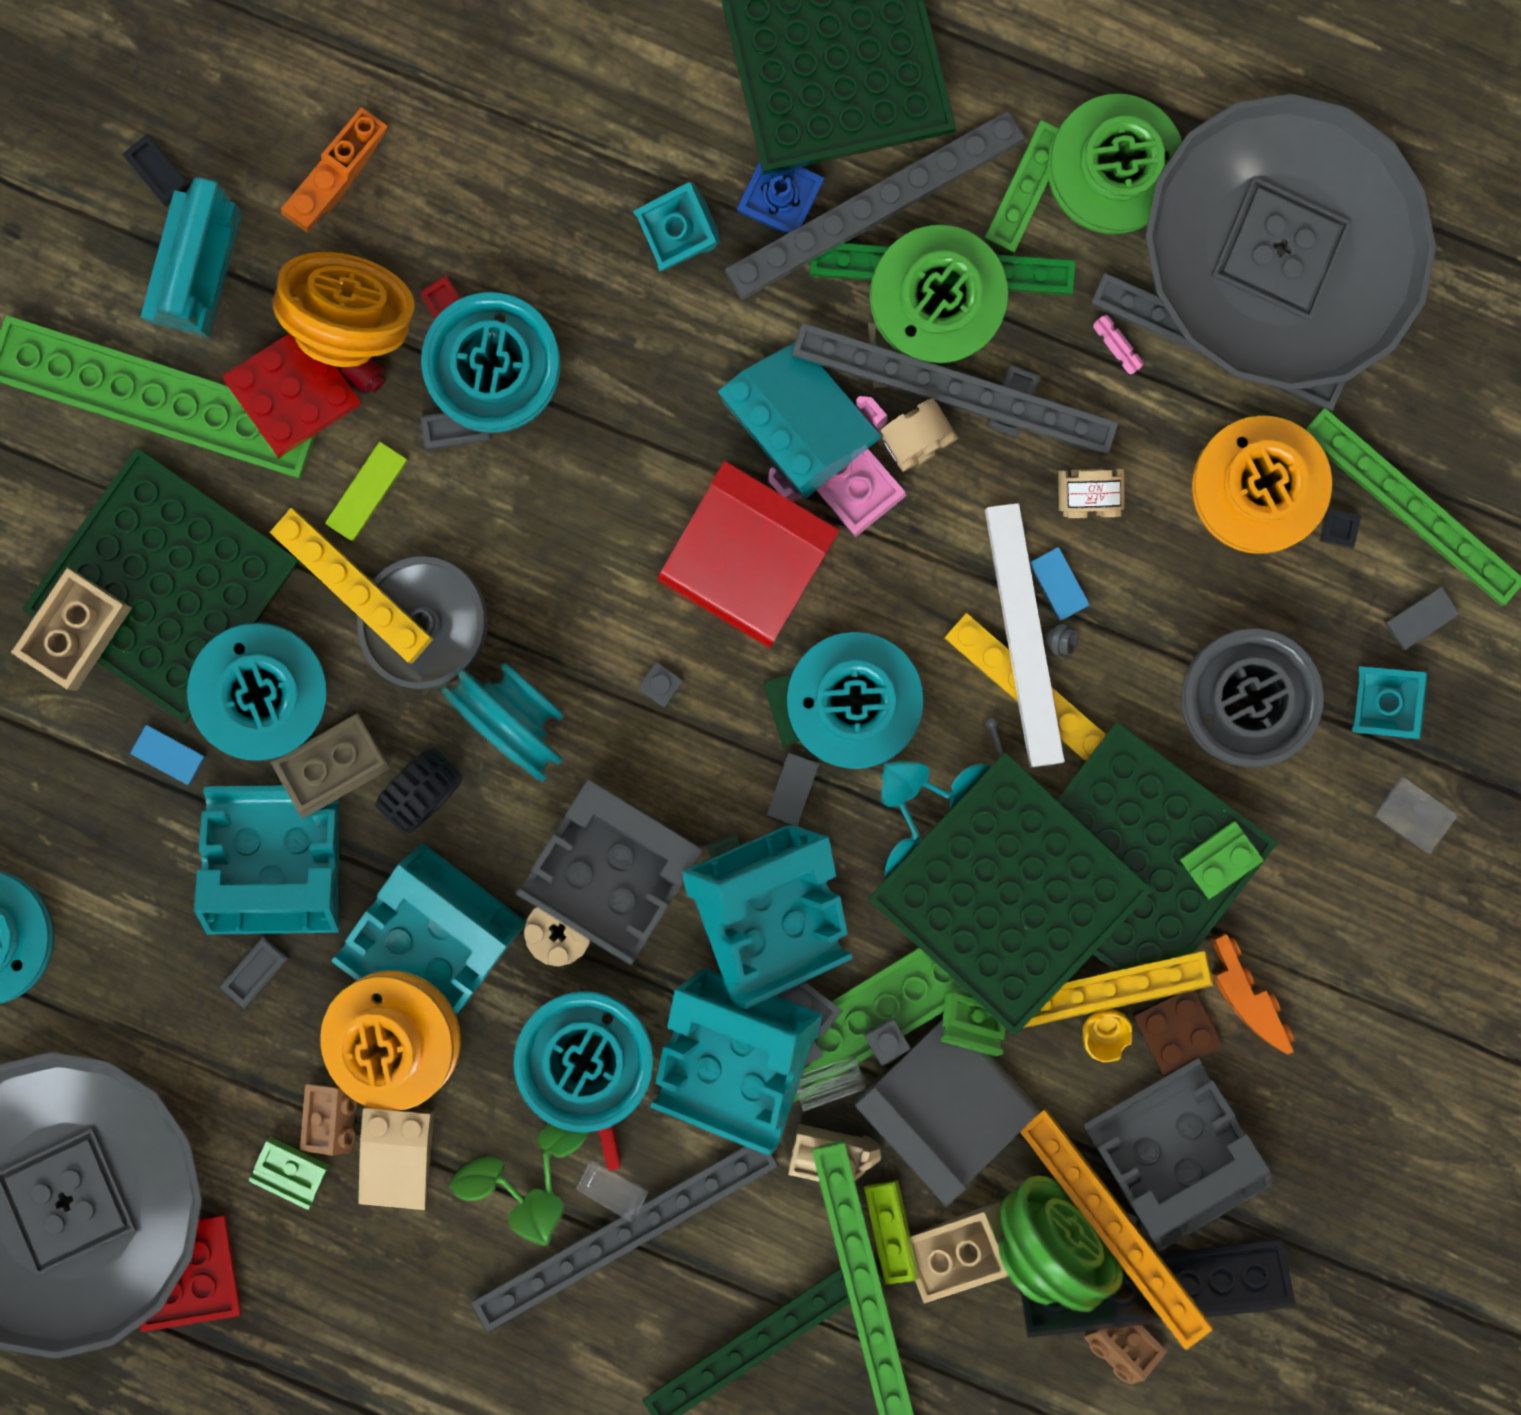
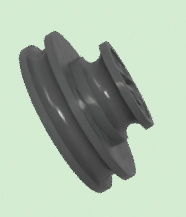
[1181,629,1324,767]

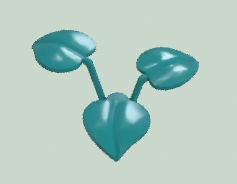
[881,761,992,879]

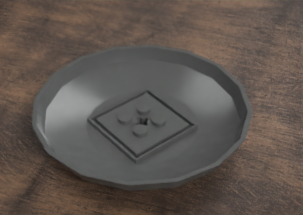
[1146,94,1436,390]
[0,1052,202,1359]

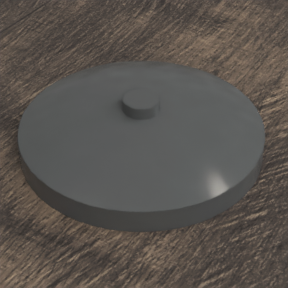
[357,556,488,690]

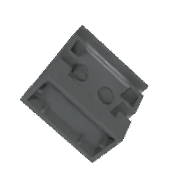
[516,779,702,965]
[853,1019,1041,1206]
[1084,1058,1272,1253]

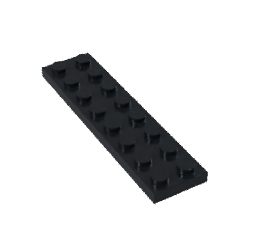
[1020,1240,1296,1338]

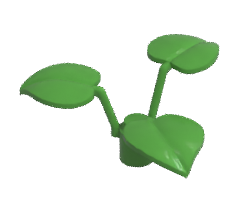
[449,1124,590,1245]

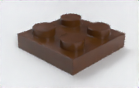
[1132,990,1223,1076]

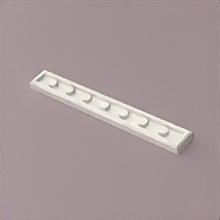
[985,503,1064,768]

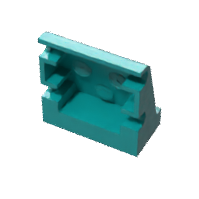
[140,178,243,338]
[194,785,341,935]
[682,824,852,1009]
[332,843,526,1017]
[650,968,823,1156]

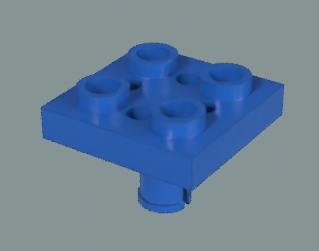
[737,161,824,235]

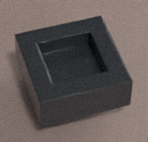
[1319,508,1361,549]

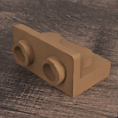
[300,1083,358,1156]
[1084,1325,1167,1384]

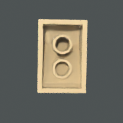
[359,1106,435,1210]
[910,1202,1009,1303]

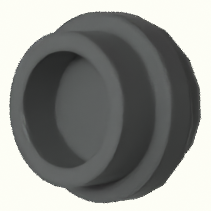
[1043,623,1079,657]

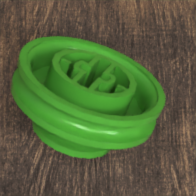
[1046,94,1182,235]
[870,225,1008,364]
[998,1176,1123,1311]

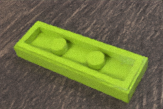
[325,442,408,543]
[864,1180,919,1285]

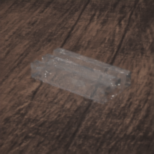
[796,1056,866,1112]

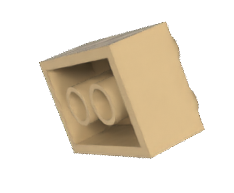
[11,568,132,691]

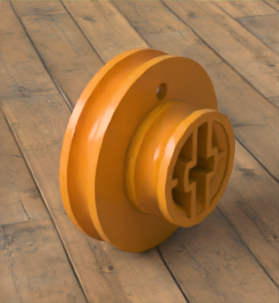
[273,252,415,367]
[1192,416,1332,554]
[320,970,461,1111]

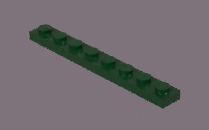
[642,1267,884,1415]

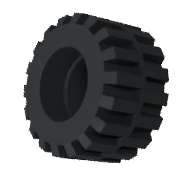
[375,747,463,835]

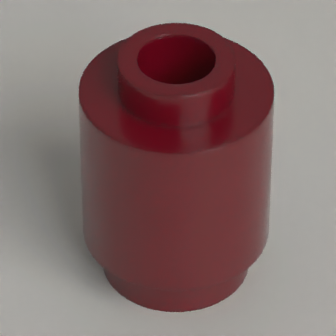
[338,357,387,394]

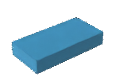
[1029,547,1090,621]
[130,725,206,785]

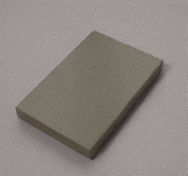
[270,713,390,819]

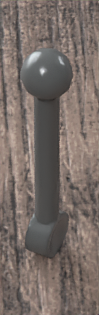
[985,717,1004,757]

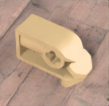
[788,1124,881,1182]

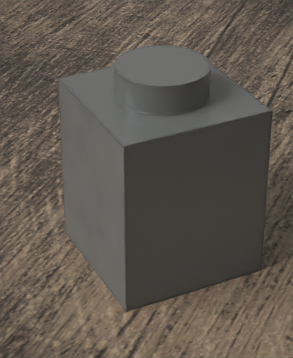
[863,1017,911,1066]

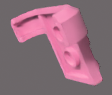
[768,396,907,537]

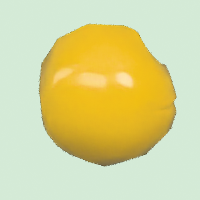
[1082,1008,1132,1063]

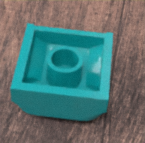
[633,182,720,271]
[1352,666,1428,740]

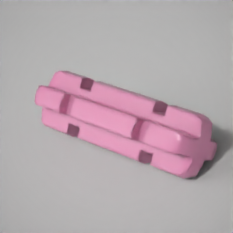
[1093,315,1144,374]

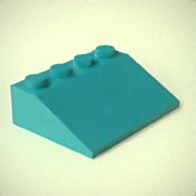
[717,343,882,500]

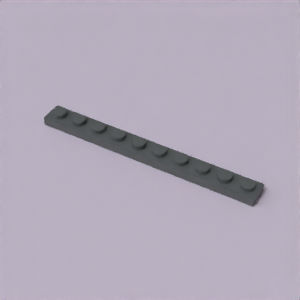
[725,111,1025,301]
[792,323,1118,456]
[471,1146,778,1332]

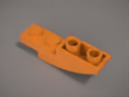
[281,107,388,233]
[1210,933,1294,1054]

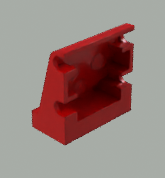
[657,461,839,649]

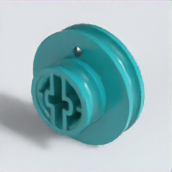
[421,292,561,433]
[187,623,326,761]
[787,632,923,769]
[440,662,565,783]
[0,871,54,1004]
[514,991,654,1132]

